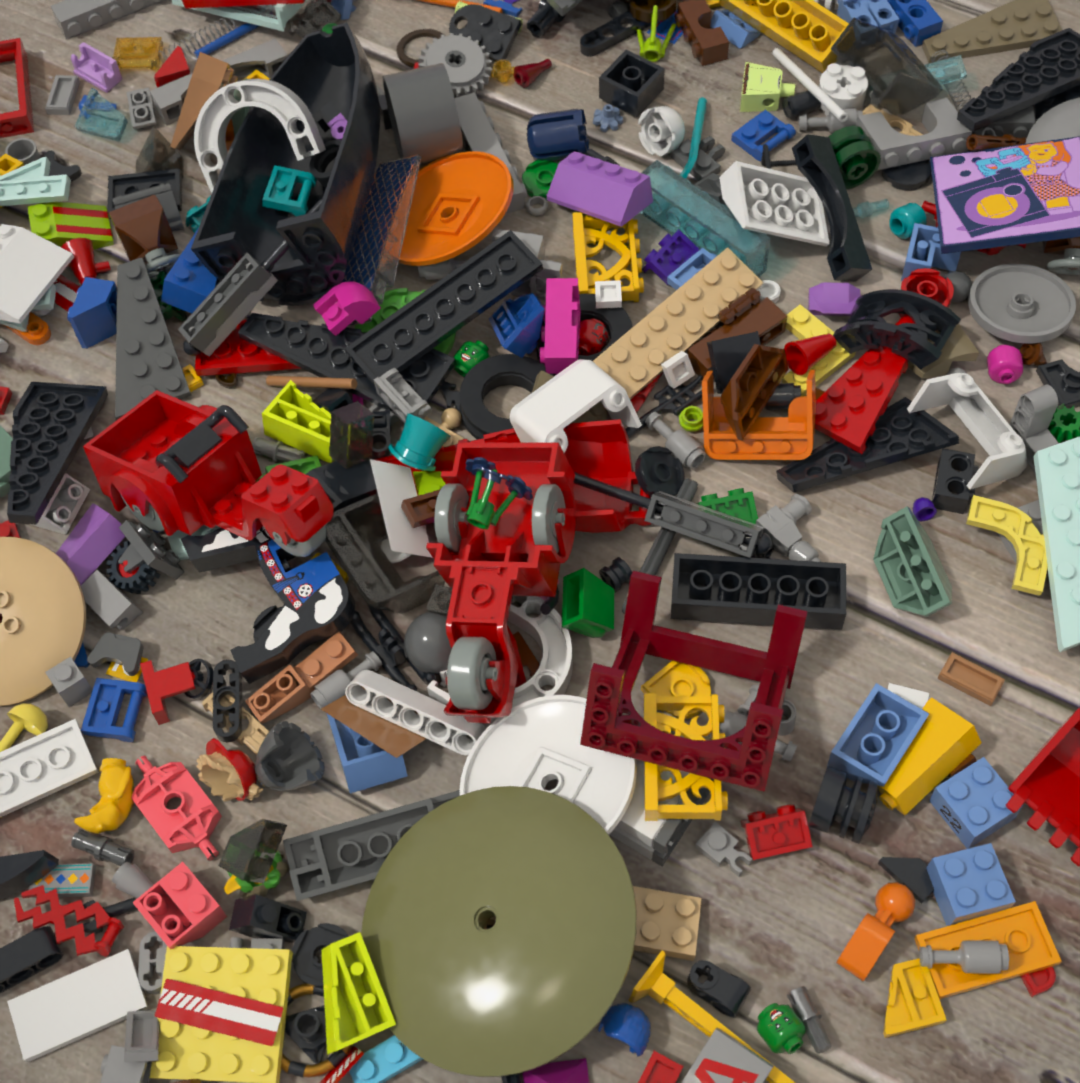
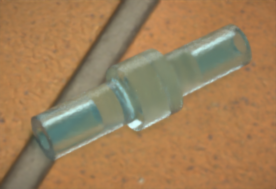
[853,199,889,218]

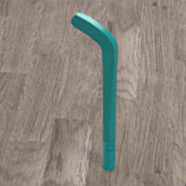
[674,97,707,189]

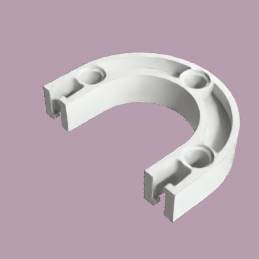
[194,79,326,194]
[427,596,573,729]

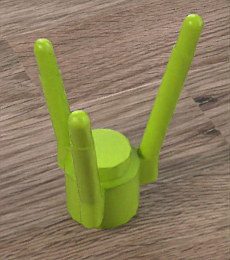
[637,5,676,62]

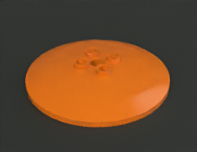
[377,151,514,266]

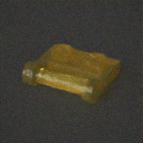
[111,37,163,71]

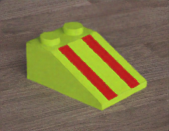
[27,202,114,250]

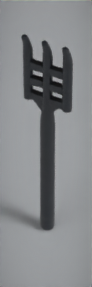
[625,375,703,438]

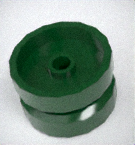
[828,125,881,190]

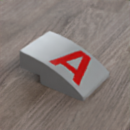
[682,1027,773,1083]

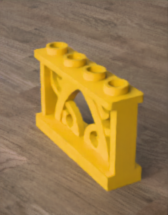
[572,212,644,303]
[644,693,728,821]

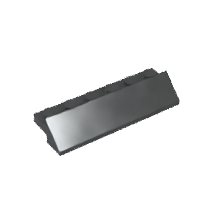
[283,790,460,901]

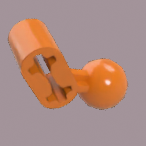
[836,882,916,982]

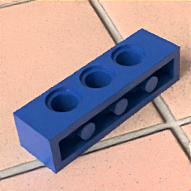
[887,0,943,47]

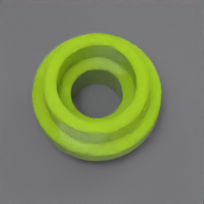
[679,406,703,432]

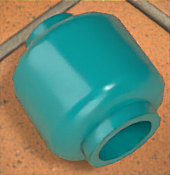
[889,203,927,239]

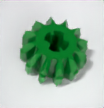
[1048,404,1080,443]

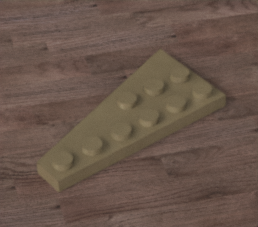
[922,0,1062,63]

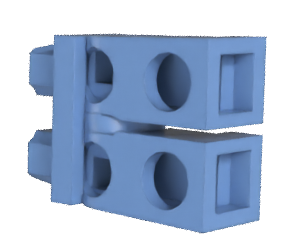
[837,0,900,48]

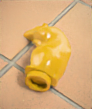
[74,758,134,834]

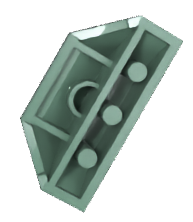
[873,506,952,617]

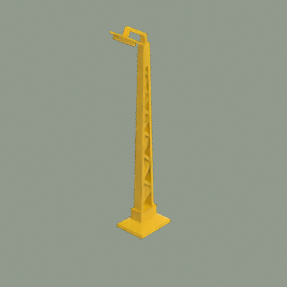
[629,950,795,1083]

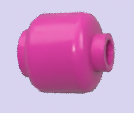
[987,345,1023,384]

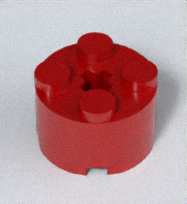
[899,268,954,318]

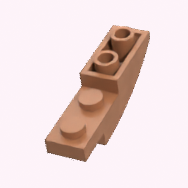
[245,631,358,724]

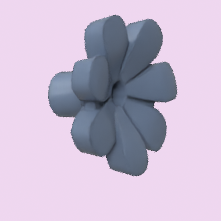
[593,104,623,132]

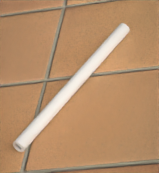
[772,48,848,122]

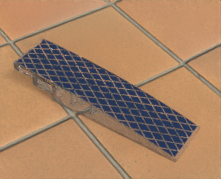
[325,154,421,326]

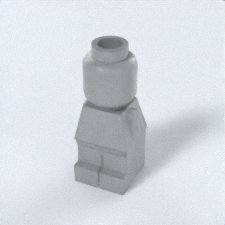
[756,505,822,562]

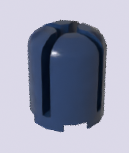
[527,108,589,162]

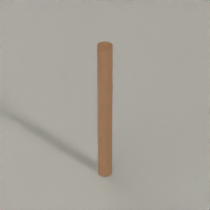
[266,376,357,389]

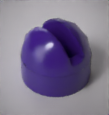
[912,497,937,521]

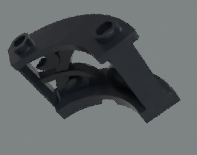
[833,289,961,370]

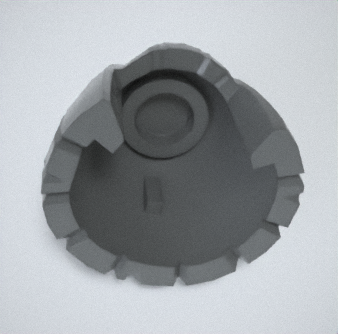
[255,721,325,791]

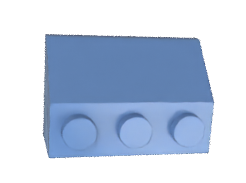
[827,683,929,786]

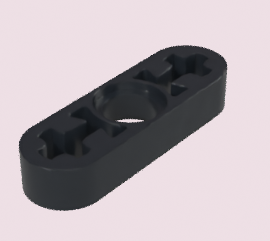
[213,660,242,743]

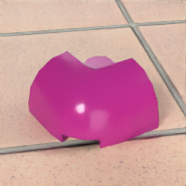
[314,281,381,336]

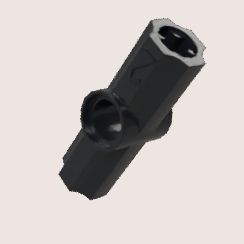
[527,0,567,38]

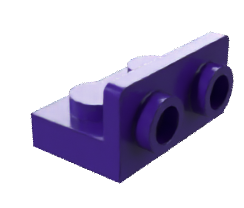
[642,229,700,285]

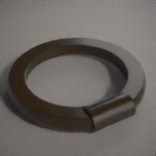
[396,29,445,68]

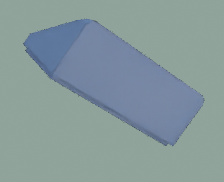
[711,10,761,48]

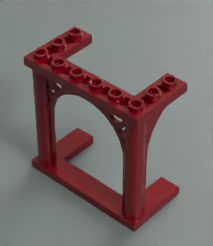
[580,571,808,792]

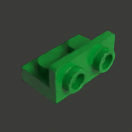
[696,488,758,524]

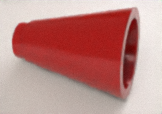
[61,238,111,285]
[784,334,837,375]

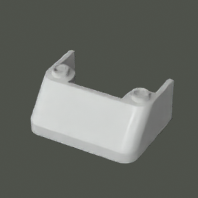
[510,359,642,453]
[907,373,1027,489]

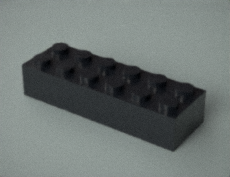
[670,553,846,630]

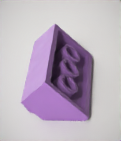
[547,152,653,227]

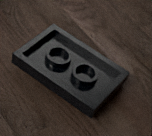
[107,168,182,219]

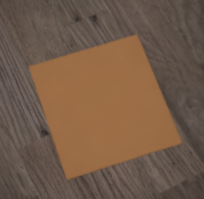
[321,686,427,758]

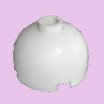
[638,106,685,156]

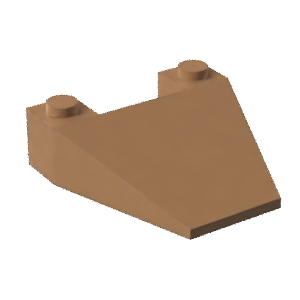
[170,52,238,150]

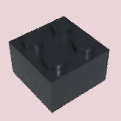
[599,49,665,118]

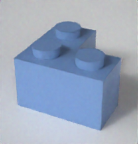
[901,223,961,281]

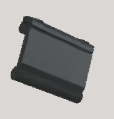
[112,182,184,231]

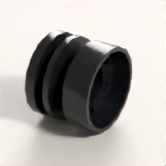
[808,766,878,844]

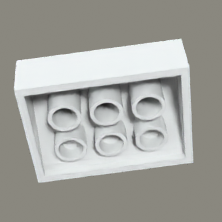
[719,161,830,247]
[0,224,74,324]

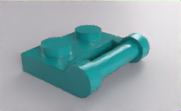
[262,165,317,217]

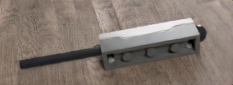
[178,199,322,356]
[574,472,772,558]

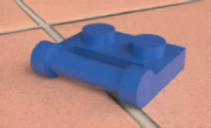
[731,110,796,161]
[81,678,147,742]

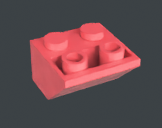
[132,862,227,950]

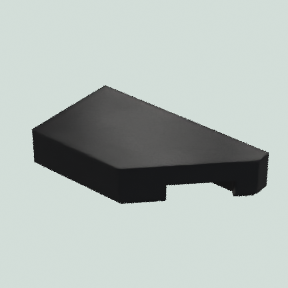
[878,857,934,904]

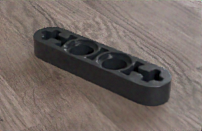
[580,10,652,57]

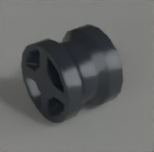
[599,557,632,593]

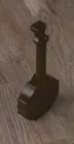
[618,0,676,23]

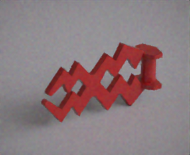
[14,885,124,957]

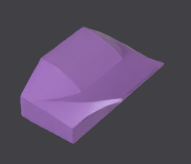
[808,282,861,316]

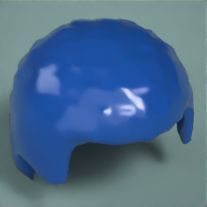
[598,1003,651,1057]

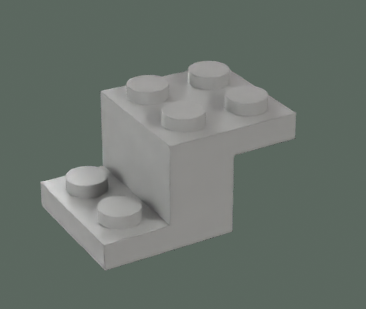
[492,228,562,301]

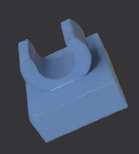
[330,0,356,20]

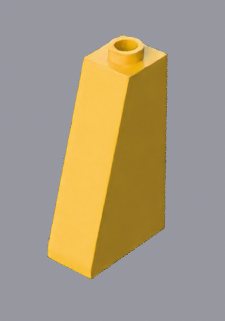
[877,697,982,816]

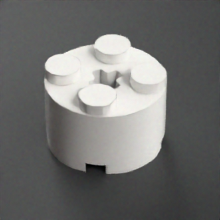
[819,63,868,116]

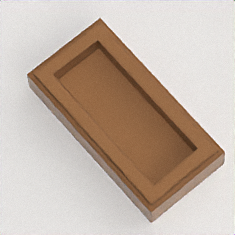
[937,652,1005,706]

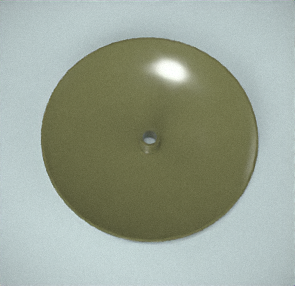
[361,786,637,1077]

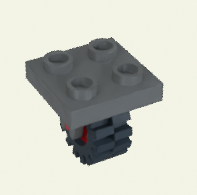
[106,520,185,594]

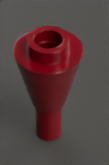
[513,59,552,88]

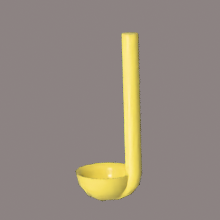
[0,704,48,752]

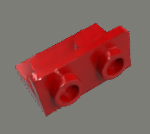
[740,804,813,860]

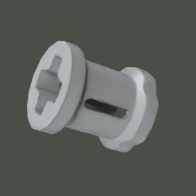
[779,494,812,525]

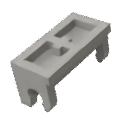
[374,368,432,423]
[81,570,143,630]

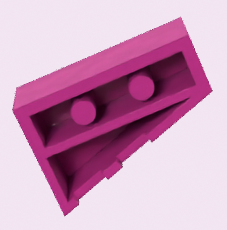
[540,278,581,374]

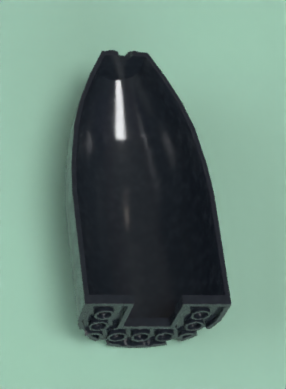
[191,22,381,306]

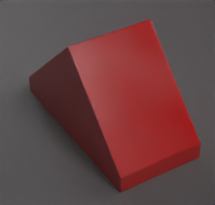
[153,46,190,88]

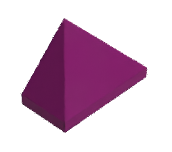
[523,1058,589,1083]

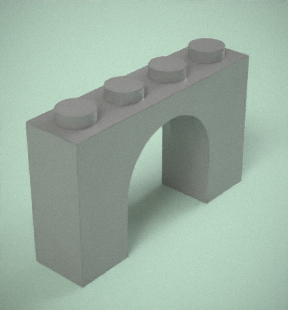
[857,98,972,170]

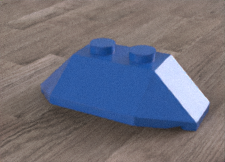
[489,293,545,358]

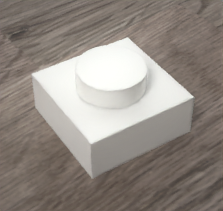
[595,280,622,308]
[661,351,695,389]

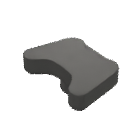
[87,632,144,676]

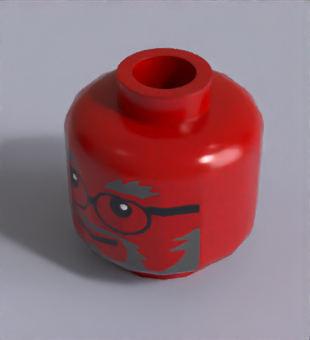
[579,319,609,356]

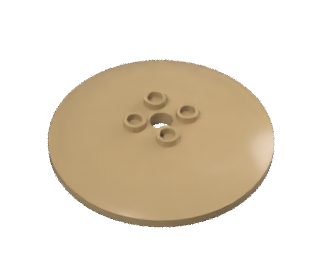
[0,537,86,706]

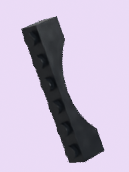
[792,134,873,282]

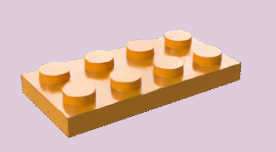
[914,901,1062,1000]

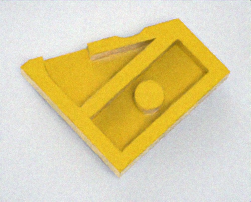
[883,958,947,1038]

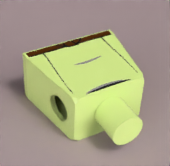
[740,62,795,112]

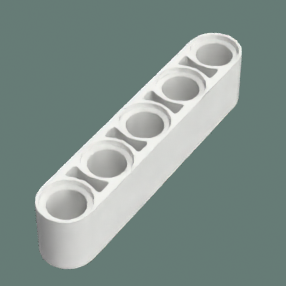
[345,670,486,756]

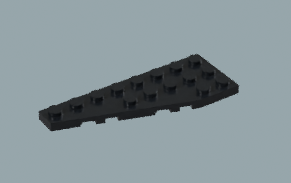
[957,28,1080,131]
[238,313,456,415]
[7,381,108,525]

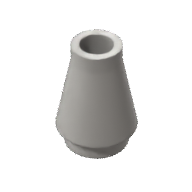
[112,861,154,898]

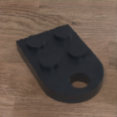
[449,4,522,65]

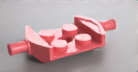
[132,756,222,861]

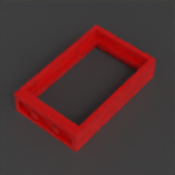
[0,38,34,138]

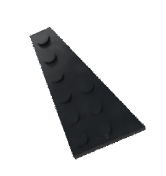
[776,397,959,493]

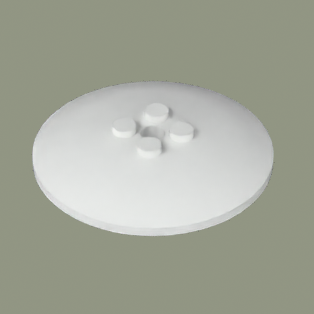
[460,695,637,835]

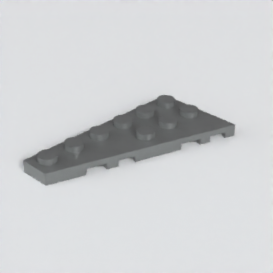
[115,257,192,420]

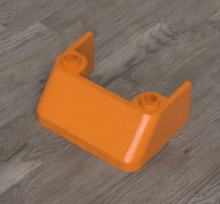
[702,370,816,460]

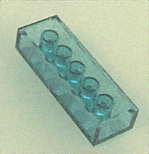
[640,160,771,278]

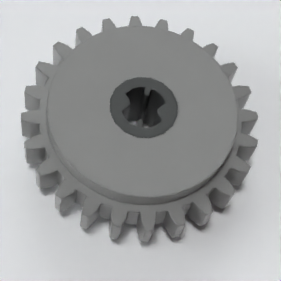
[418,33,492,98]

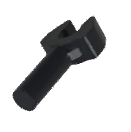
[83,897,137,934]

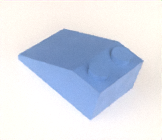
[327,714,407,793]

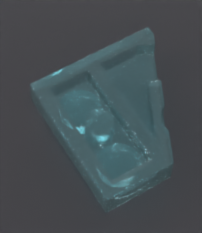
[75,88,128,142]

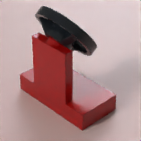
[140,659,213,725]

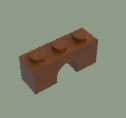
[675,0,729,66]

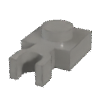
[695,822,752,877]

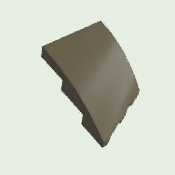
[908,324,979,378]

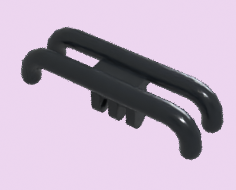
[351,598,437,691]

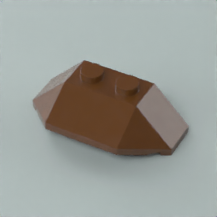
[721,344,789,440]

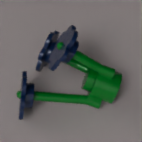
[465,457,533,530]

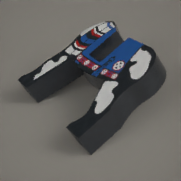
[181,526,355,684]

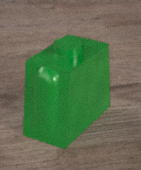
[562,568,615,638]

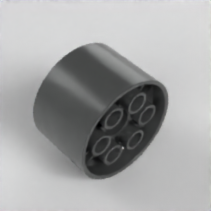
[383,63,463,168]

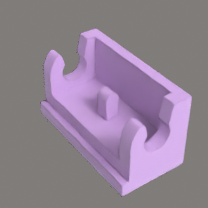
[71,42,122,93]

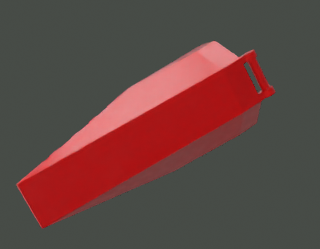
[363,419,651,533]

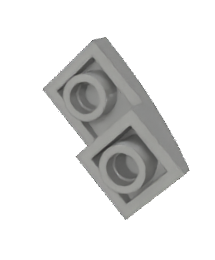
[126,87,157,129]

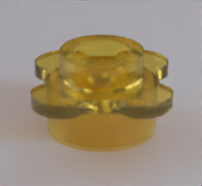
[491,60,515,83]

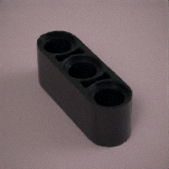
[0,926,63,994]

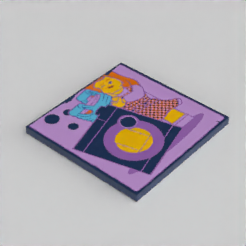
[930,136,1080,254]

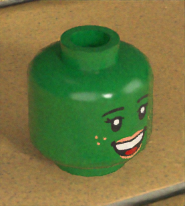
[453,340,490,377]
[757,1003,806,1054]

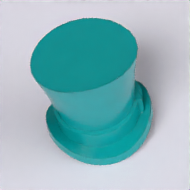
[388,413,451,471]

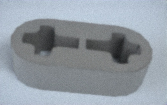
[138,931,167,995]

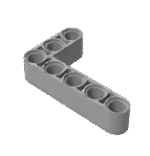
[1010,384,1059,474]

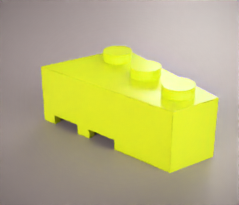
[262,380,346,463]
[321,932,396,1055]

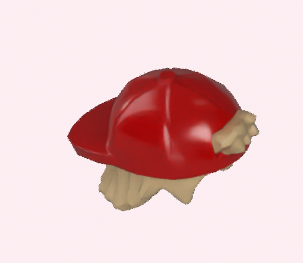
[196,738,263,802]

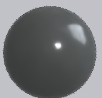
[404,611,452,674]

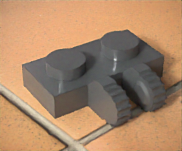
[670,136,725,181]

